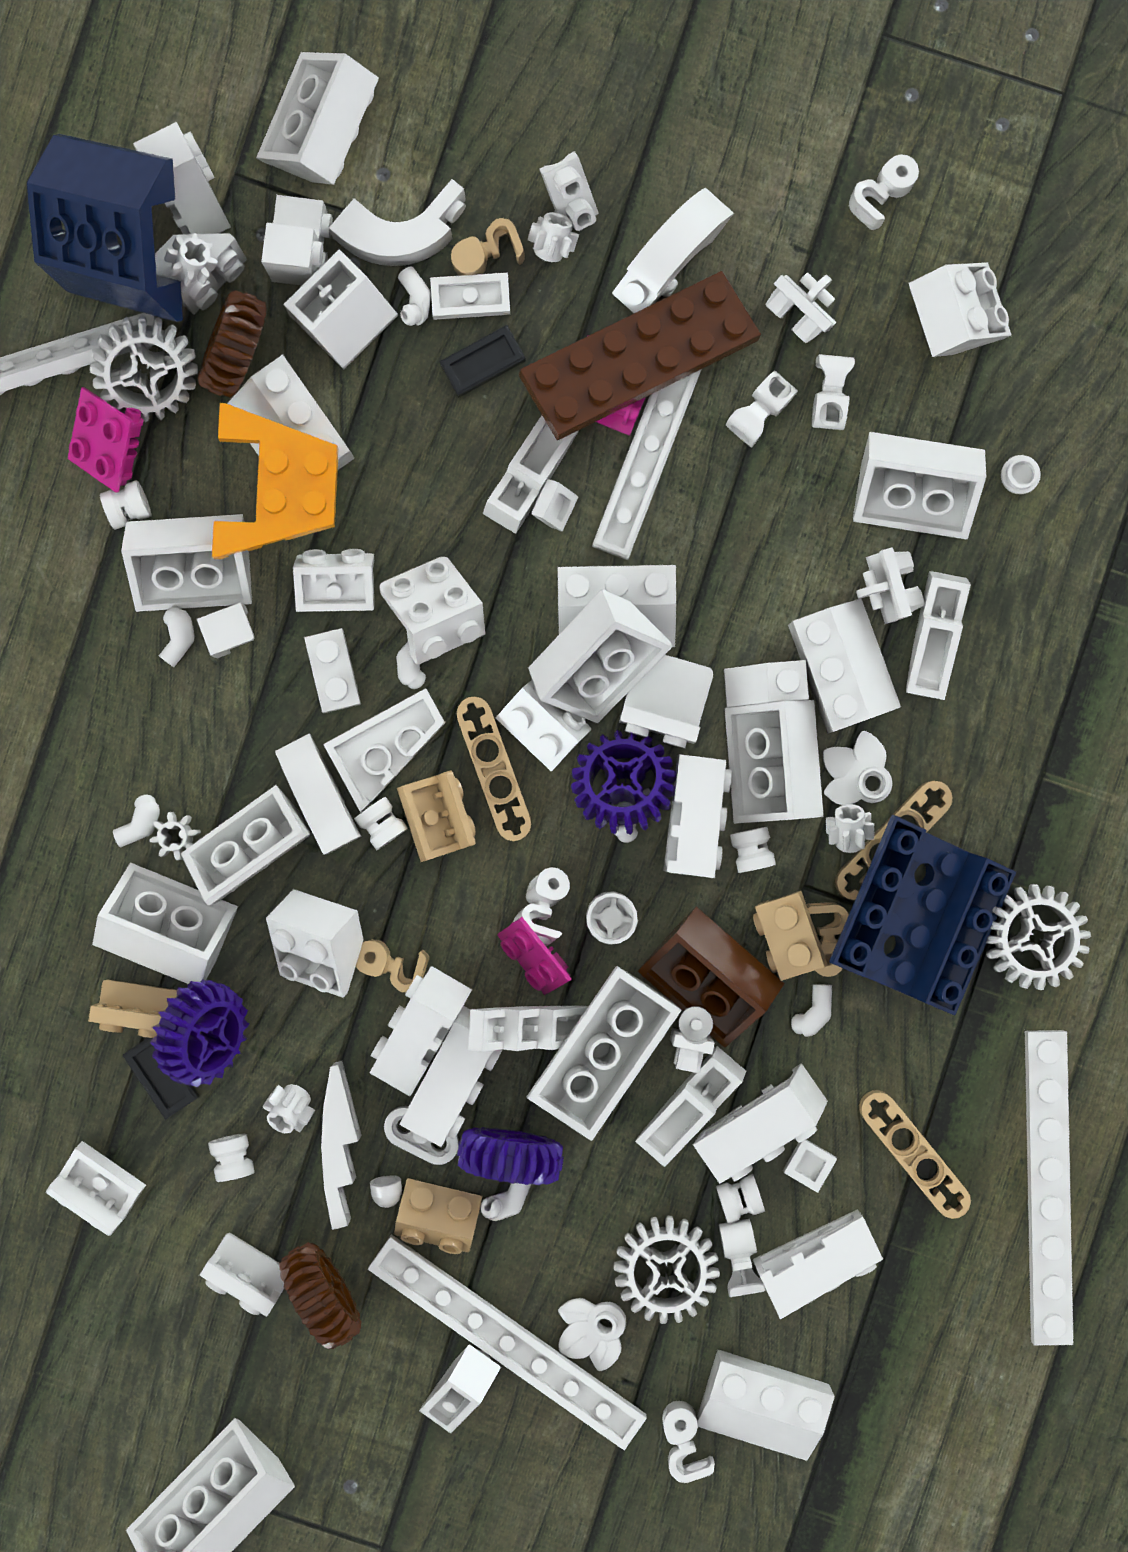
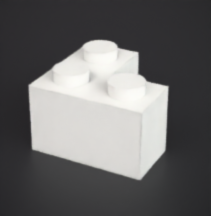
[261,195,333,285]

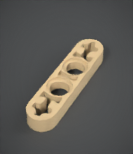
[456,697,531,841]
[835,781,953,900]
[859,1090,971,1219]

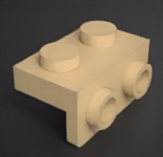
[397,770,476,862]
[753,891,827,981]
[88,979,177,1038]
[394,1178,483,1254]

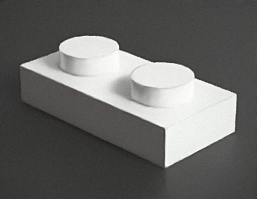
[430,272,511,320]
[304,628,361,713]

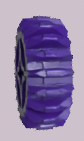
[571,730,676,835]
[150,979,249,1087]
[457,1127,564,1185]

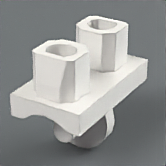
[540,151,599,231]
[765,272,837,343]
[856,547,925,624]
[670,1006,715,1073]

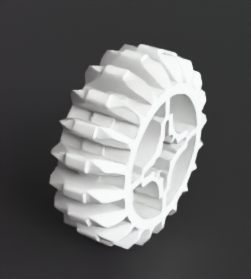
[90,314,198,423]
[986,884,1091,990]
[614,1215,720,1324]

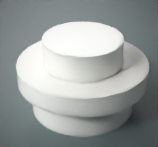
[1001,455,1041,494]

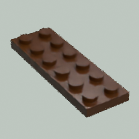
[519,271,761,441]

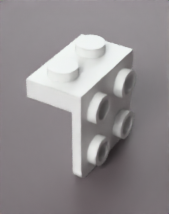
[380,557,485,665]
[619,655,713,748]

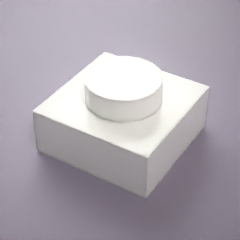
[531,479,578,531]
[782,1140,837,1193]

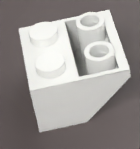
[155,233,247,314]
[283,249,398,370]
[909,262,1011,357]
[266,889,364,998]

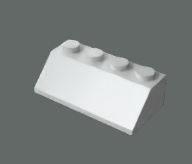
[526,966,682,1141]
[126,1418,295,1552]

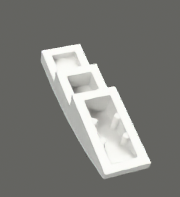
[468,1006,588,1052]
[321,1061,362,1230]

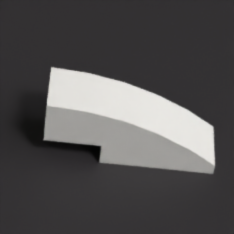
[483,416,579,534]
[906,571,971,700]
[275,734,362,855]
[635,1046,746,1167]

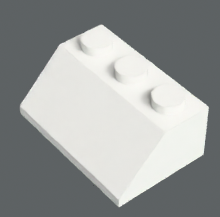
[256,52,379,185]
[227,355,355,470]
[853,432,986,539]
[121,514,252,612]
[558,565,676,647]
[528,589,672,723]
[788,599,901,734]
[725,700,824,824]
[180,785,312,906]
[92,862,238,984]
[696,1350,835,1461]

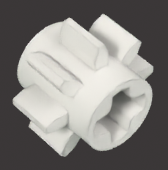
[527,212,579,262]
[164,233,218,287]
[826,804,874,853]
[149,812,201,860]
[263,1084,315,1133]

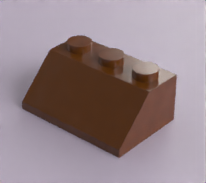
[637,906,785,1048]

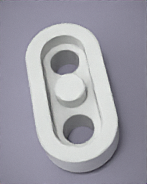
[384,1106,459,1165]

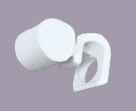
[849,154,919,230]
[812,354,855,430]
[726,371,798,448]
[513,867,570,946]
[719,1219,765,1297]
[662,1401,715,1483]

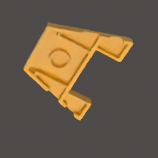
[212,403,339,559]

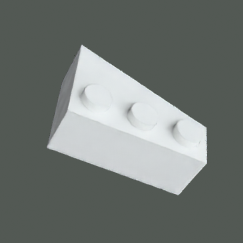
[133,122,231,234]
[663,754,732,878]
[370,966,472,1096]
[399,1006,502,1147]
[693,1063,828,1184]
[753,1209,883,1319]

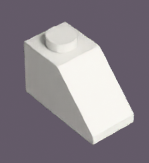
[724,660,809,708]
[419,1344,501,1433]

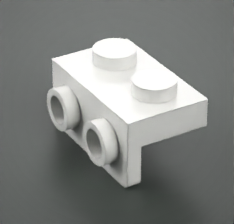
[496,679,591,771]
[46,1141,146,1236]
[200,1233,284,1317]

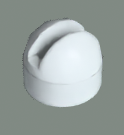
[370,1175,402,1208]

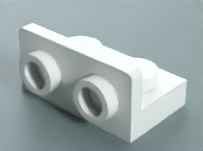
[293,549,375,612]

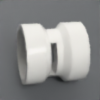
[100,480,152,530]
[354,797,408,851]
[730,827,776,873]
[208,1133,255,1182]
[716,1174,765,1224]

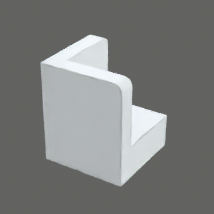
[197,602,254,658]

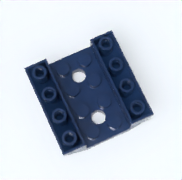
[27,134,183,322]
[829,815,1016,1015]

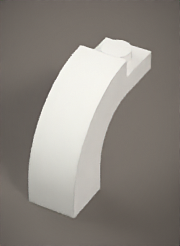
[329,179,466,266]
[612,188,734,313]

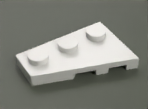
[323,689,445,813]

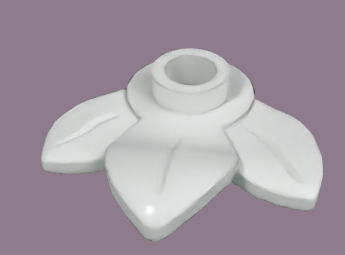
[823,731,892,805]
[558,1298,626,1371]

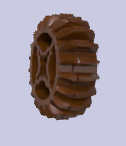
[198,290,267,398]
[279,1242,361,1349]

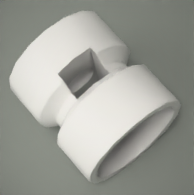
[586,891,638,944]

